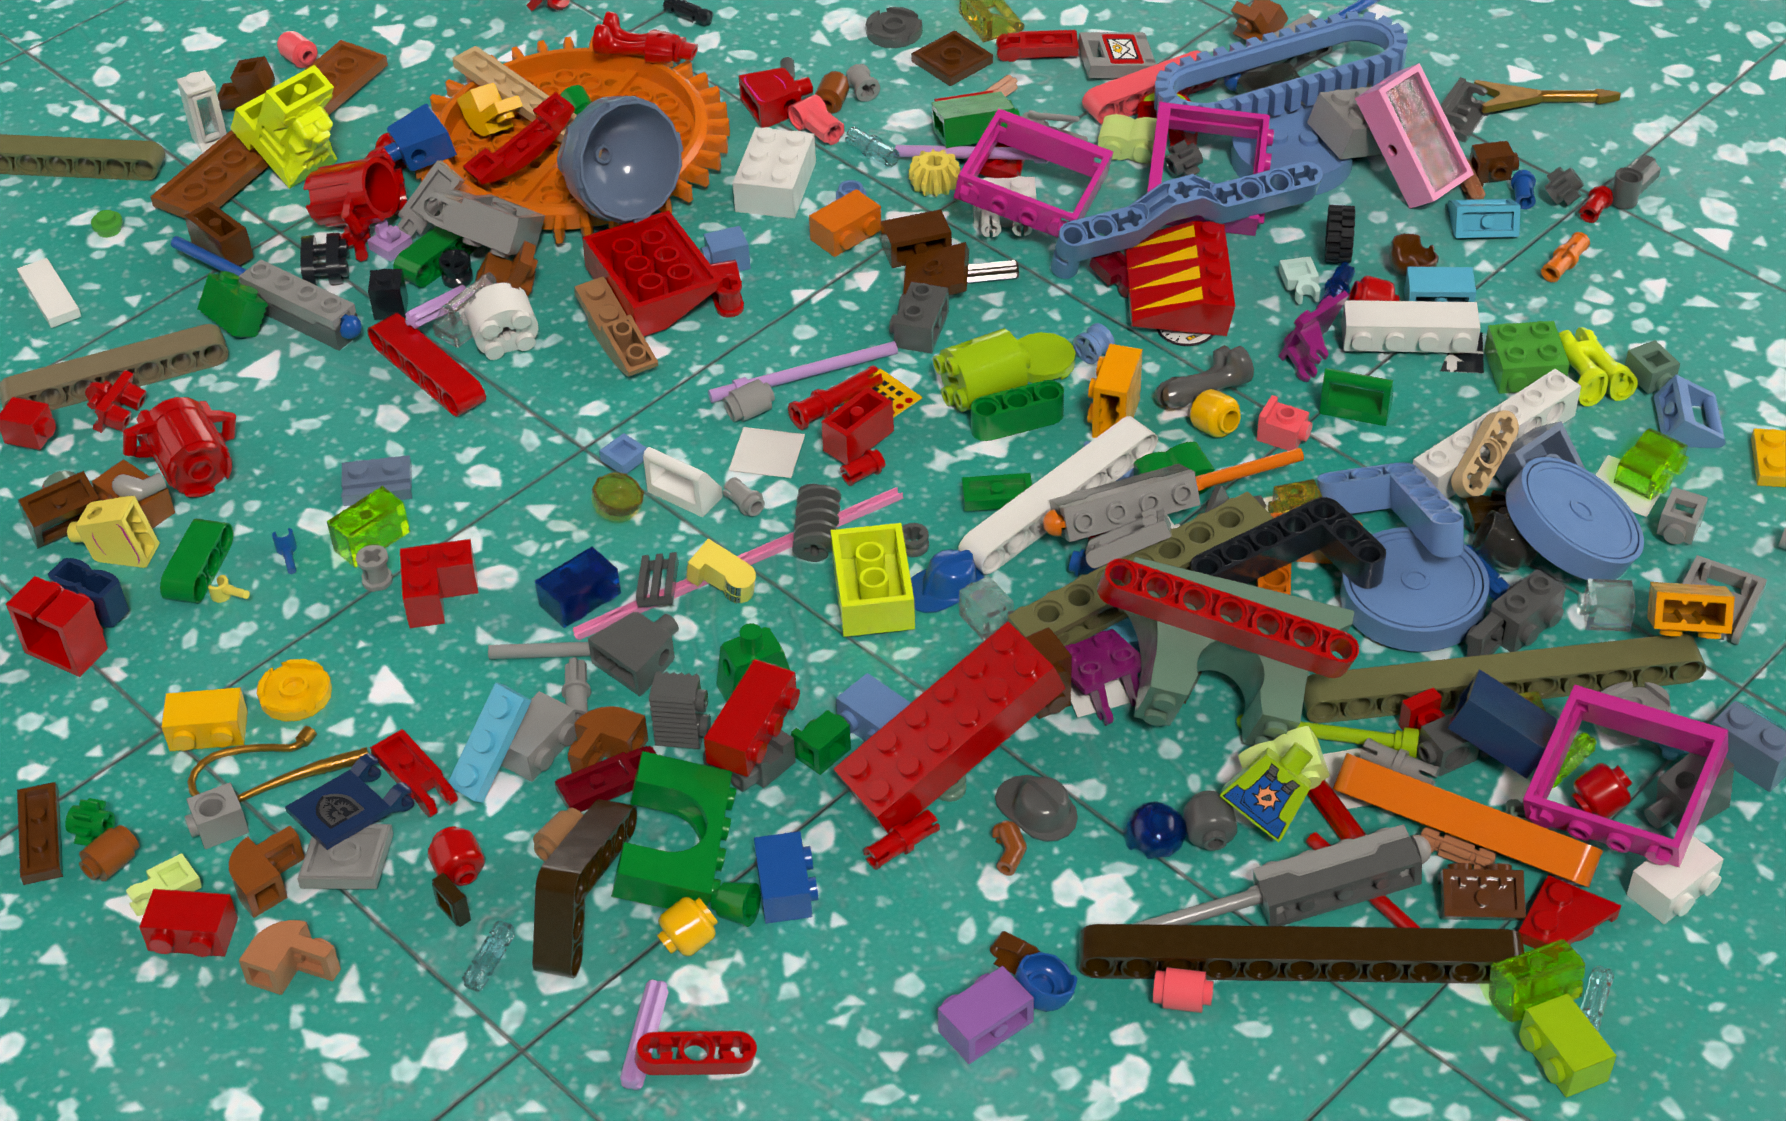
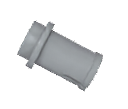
[723,477,765,516]

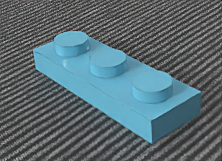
[448,682,532,803]

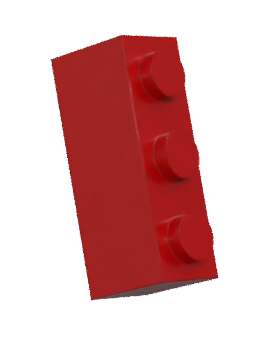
[704,659,800,777]

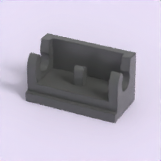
[1440,77,1488,143]

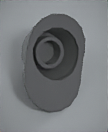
[995,775,1078,841]

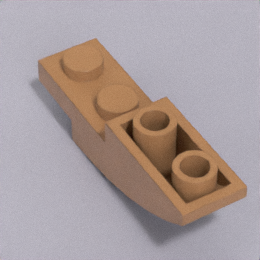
[574,276,658,377]

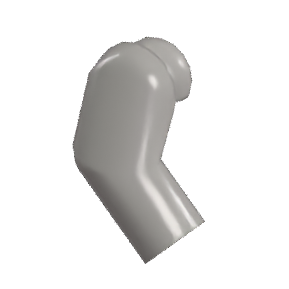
[112,473,167,501]

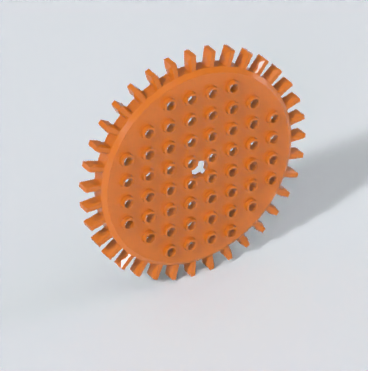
[415,36,730,244]

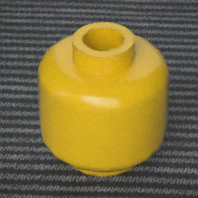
[1190,389,1241,438]
[657,897,718,957]

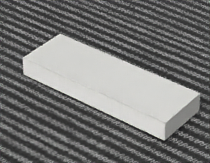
[17,258,81,328]

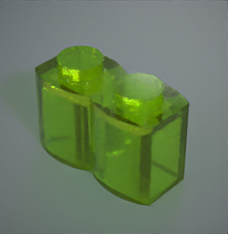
[1614,428,1689,500]

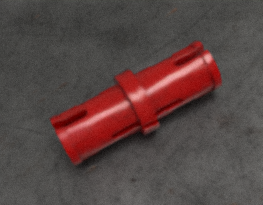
[863,809,940,870]

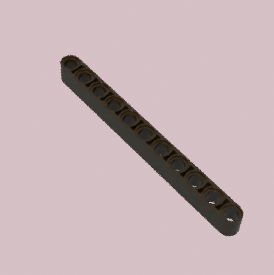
[1079,924,1528,984]

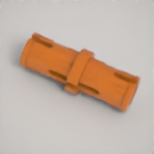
[1541,232,1590,282]

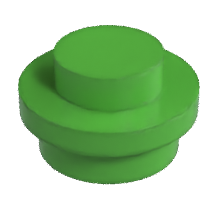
[91,210,123,238]

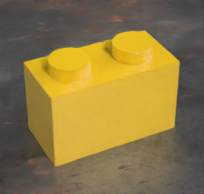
[161,687,248,751]

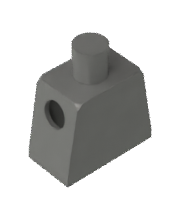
[588,612,679,697]
[1644,753,1735,829]

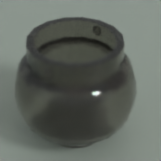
[1472,510,1537,572]

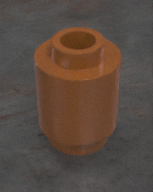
[815,71,849,114]
[79,825,139,881]

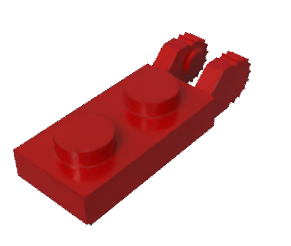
[996,30,1079,62]
[370,729,458,817]

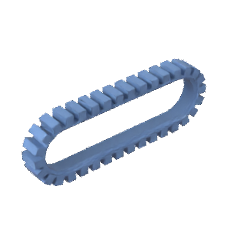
[1154,11,1408,134]

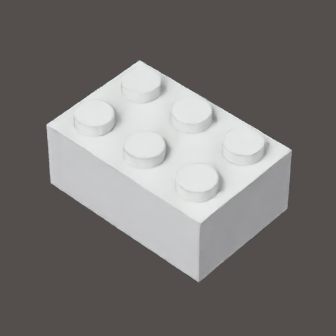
[733,127,816,219]

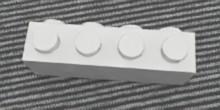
[1341,300,1481,353]

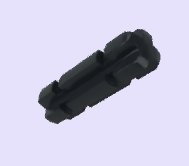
[663,0,714,26]

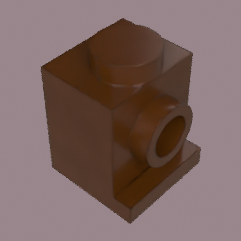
[1470,141,1519,187]

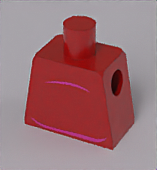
[738,67,813,128]

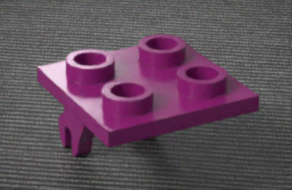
[1279,291,1349,382]
[1065,628,1141,726]

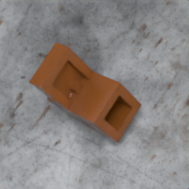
[1231,0,1289,41]
[472,240,538,297]
[568,706,649,773]
[229,826,305,918]

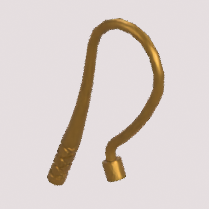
[187,726,368,803]

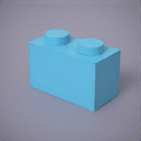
[1404,267,1476,302]

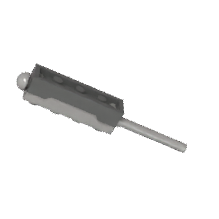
[1133,824,1431,926]

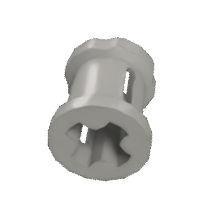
[846,64,880,102]
[356,545,393,592]

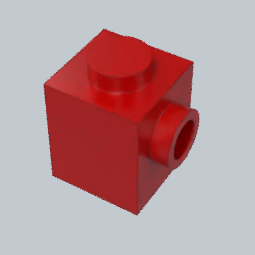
[0,397,56,450]

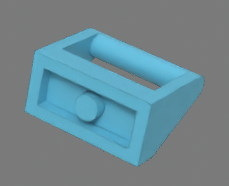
[1448,199,1521,238]

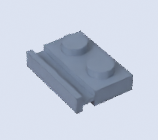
[341,455,412,506]

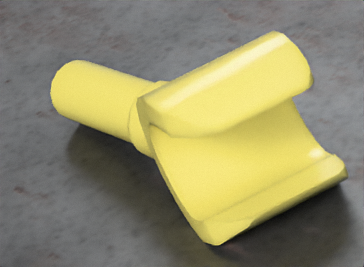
[207,575,250,603]

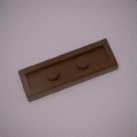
[17,782,63,885]

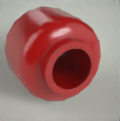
[1349,275,1400,301]
[1571,763,1632,819]
[428,826,485,886]

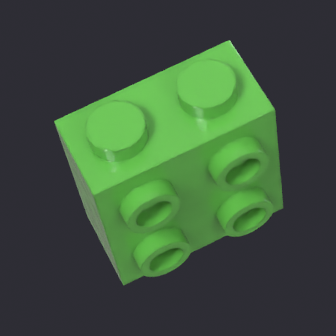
[1484,321,1570,394]

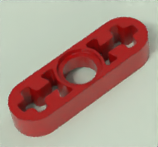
[634,1031,757,1075]

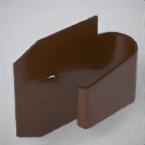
[990,931,1040,975]

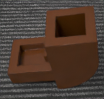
[217,56,275,110]

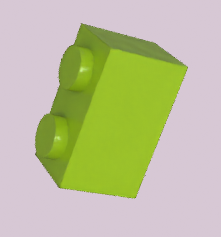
[1519,993,1617,1098]

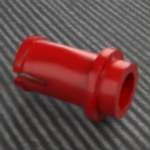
[1579,185,1613,223]
[840,449,886,486]

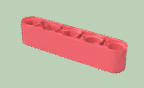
[1082,50,1217,124]

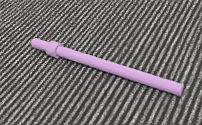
[895,145,1049,164]
[708,341,898,403]

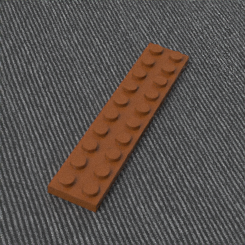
[150,40,388,218]

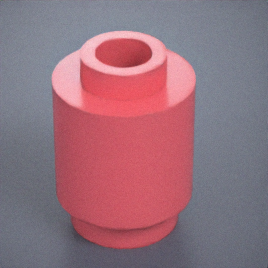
[277,31,317,68]
[1153,967,1214,1013]

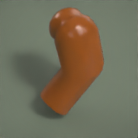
[992,820,1027,876]

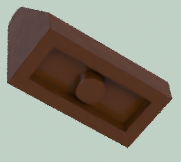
[18,471,100,549]

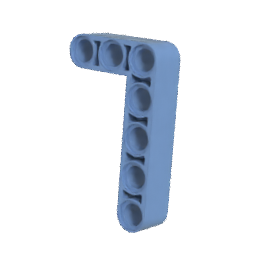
[1317,462,1464,558]

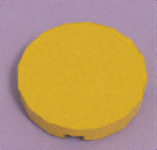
[257,659,332,722]

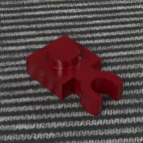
[1089,251,1128,298]

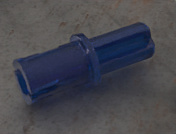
[1319,262,1355,304]

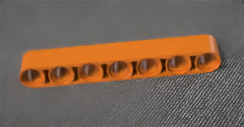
[1333,753,1603,888]

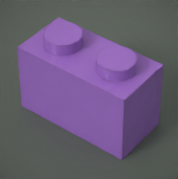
[938,966,1034,1064]

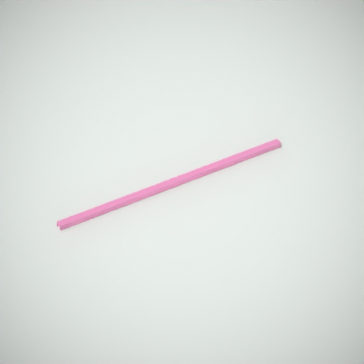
[573,487,903,640]

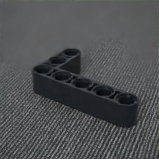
[1190,497,1386,588]

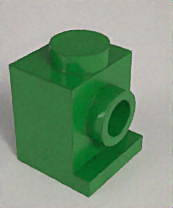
[791,710,851,775]

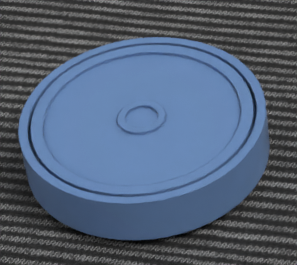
[1231,104,1353,195]
[1506,457,1644,582]
[1340,527,1489,652]

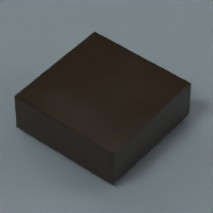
[432,873,471,927]

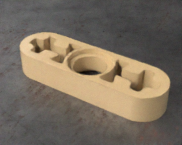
[1451,410,1519,498]

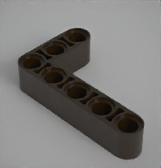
[532,799,637,979]

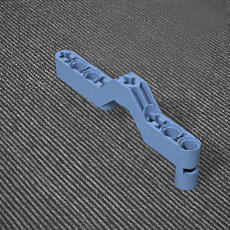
[1051,161,1323,279]

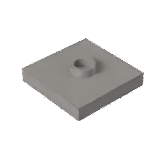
[297,824,393,889]

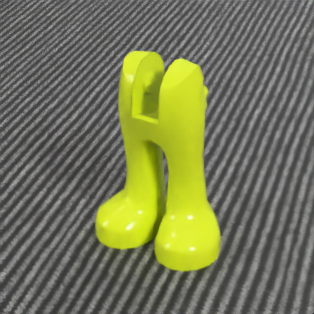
[1559,327,1638,406]

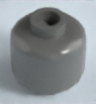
[1183,790,1237,851]

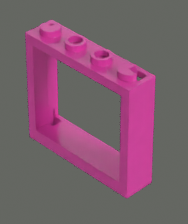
[1147,102,1274,236]
[954,108,1113,238]
[1523,684,1728,868]

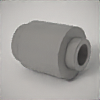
[723,379,775,422]

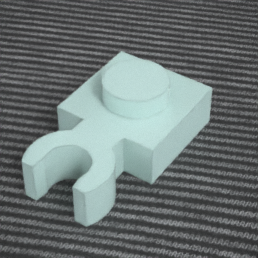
[1279,256,1320,304]

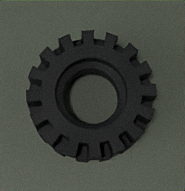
[1325,205,1355,263]

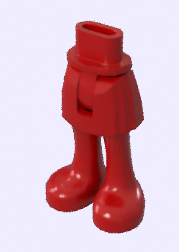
[592,11,698,64]

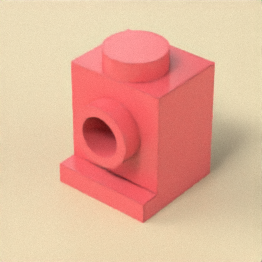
[1257,395,1312,451]

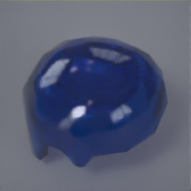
[1123,801,1187,859]

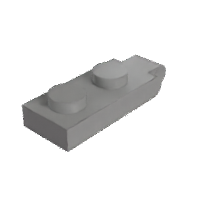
[397,161,465,240]

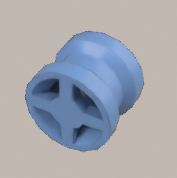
[1073,323,1115,364]

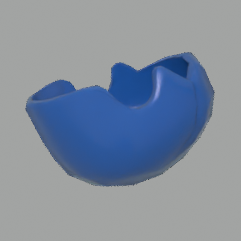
[1015,952,1078,1012]

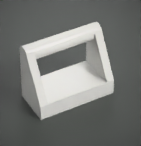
[643,447,723,518]

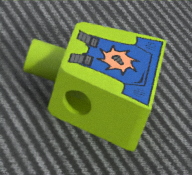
[1220,742,1313,843]

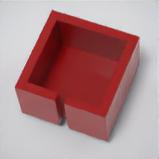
[6,576,108,677]

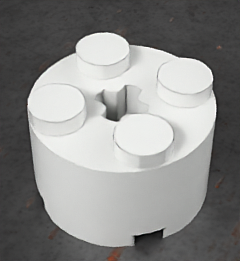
[465,283,538,360]

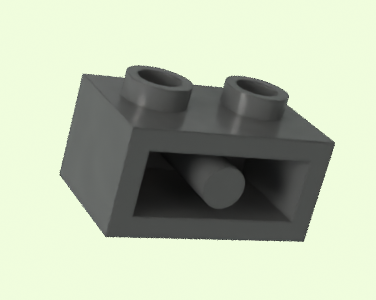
[890,282,949,354]

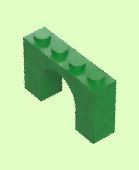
[611,751,736,909]

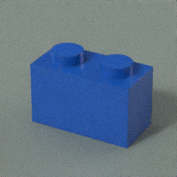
[754,831,818,924]

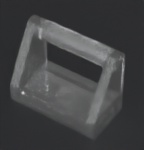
[433,272,497,348]

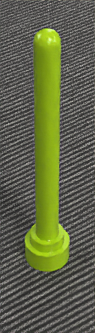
[1236,714,1420,758]

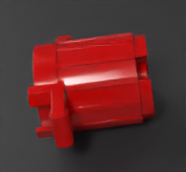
[303,145,404,235]
[123,397,236,497]

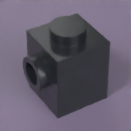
[368,269,408,320]

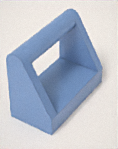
[1654,375,1726,448]

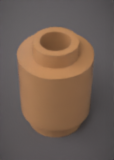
[533,808,583,862]

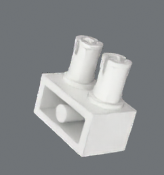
[973,176,1036,237]

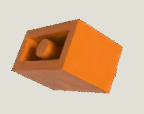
[809,189,881,257]

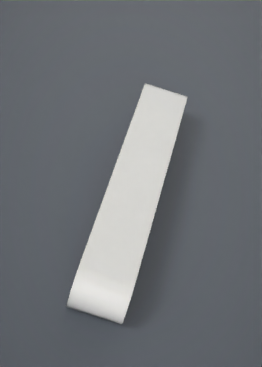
[958,416,1158,575]

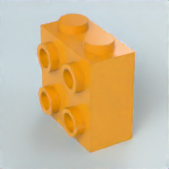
[1087,344,1142,438]
[1647,582,1735,639]

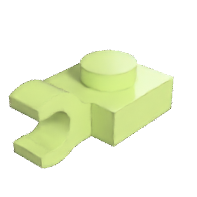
[126,853,202,916]

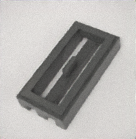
[636,552,679,607]

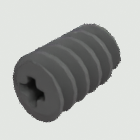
[792,484,841,562]

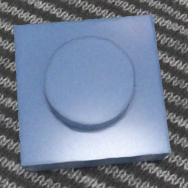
[599,433,647,475]

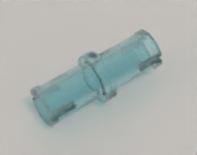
[845,126,900,168]

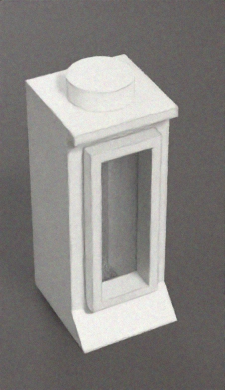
[177,70,227,153]

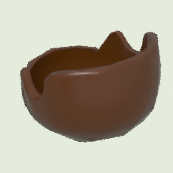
[1389,233,1439,276]

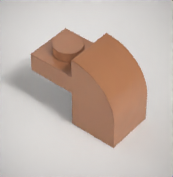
[239,920,341,995]

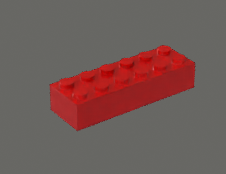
[833,621,1066,834]

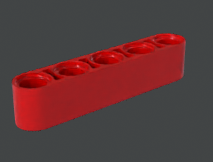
[367,313,486,417]

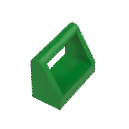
[1319,368,1393,426]

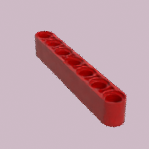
[1097,558,1359,678]

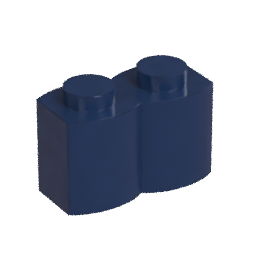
[48,558,129,627]

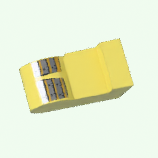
[687,539,756,603]

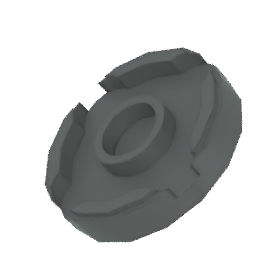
[865,7,923,48]

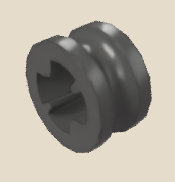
[902,523,929,557]

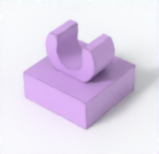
[367,220,413,262]

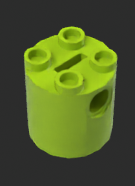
[933,328,1031,412]

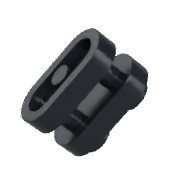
[300,233,349,286]

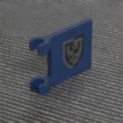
[285,753,414,850]

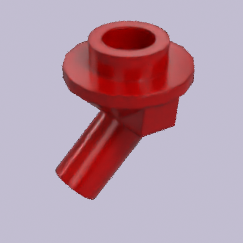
[341,226,371,261]

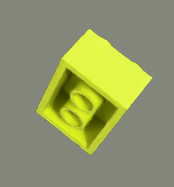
[831,523,915,637]

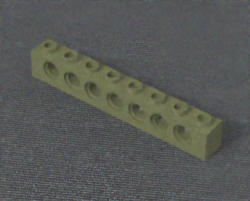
[1007,491,1274,646]

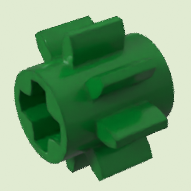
[65,798,115,846]

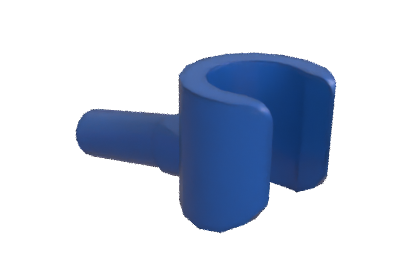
[272,528,297,574]

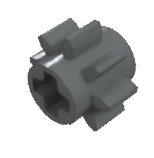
[1165,140,1203,177]
[1544,167,1584,205]

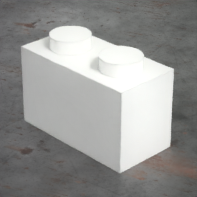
[1627,836,1724,924]

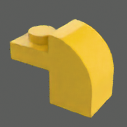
[457,82,523,136]

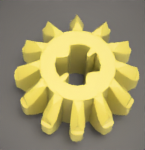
[909,149,961,198]

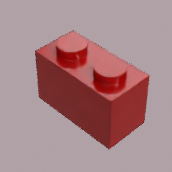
[821,387,894,465]
[139,889,238,957]

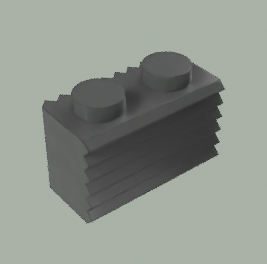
[649,671,711,749]

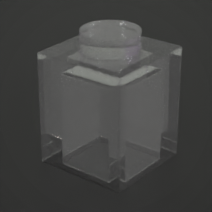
[959,576,1014,641]
[1577,579,1636,632]

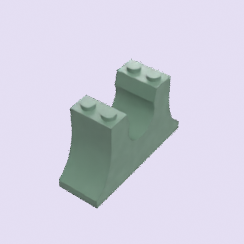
[1121,557,1354,746]

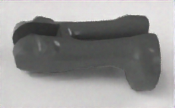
[1154,346,1254,408]

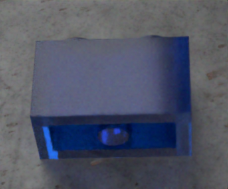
[535,546,621,628]

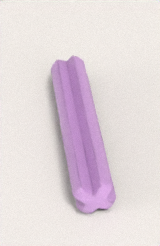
[405,285,473,329]
[620,979,668,1090]

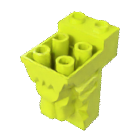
[230,65,337,189]

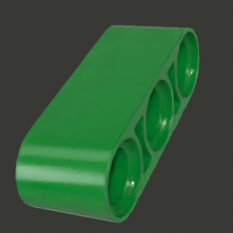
[393,226,477,287]
[971,380,1064,441]
[160,518,233,604]

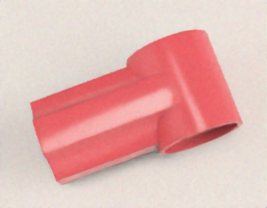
[788,94,845,146]

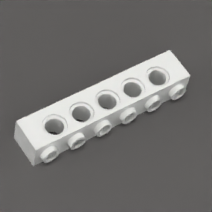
[1413,369,1581,499]

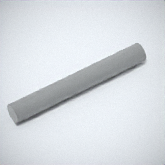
[488,642,591,659]

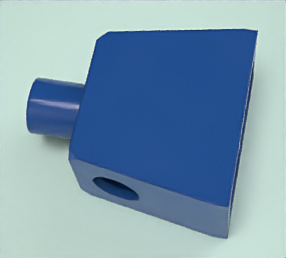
[384,103,457,171]

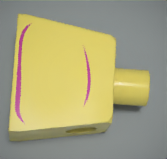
[67,496,160,568]

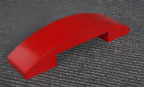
[462,92,575,184]

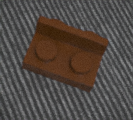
[1437,863,1526,921]

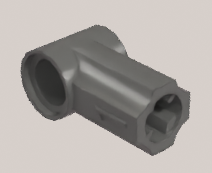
[1611,155,1661,209]

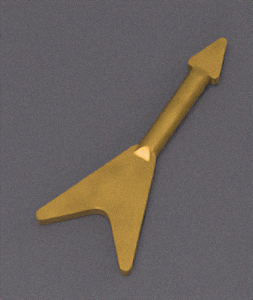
[1474,80,1621,113]

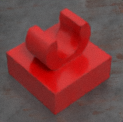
[1398,687,1446,735]

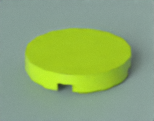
[1018,332,1076,383]

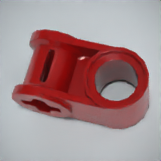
[711,259,744,317]

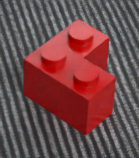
[400,539,479,629]

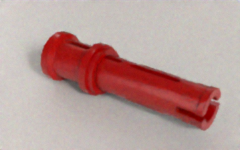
[788,365,883,430]

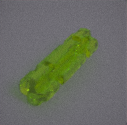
[1552,732,1597,789]

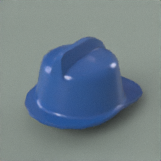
[911,549,985,613]

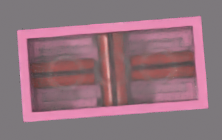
[1355,63,1474,209]

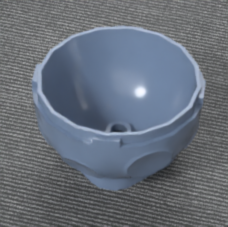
[557,96,683,223]

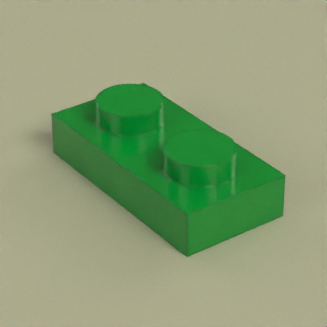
[962,473,1032,511]

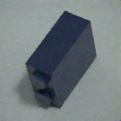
[1448,669,1557,779]

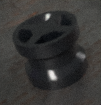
[439,249,473,289]

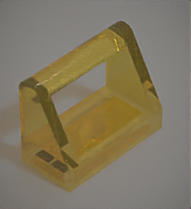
[959,0,1025,43]

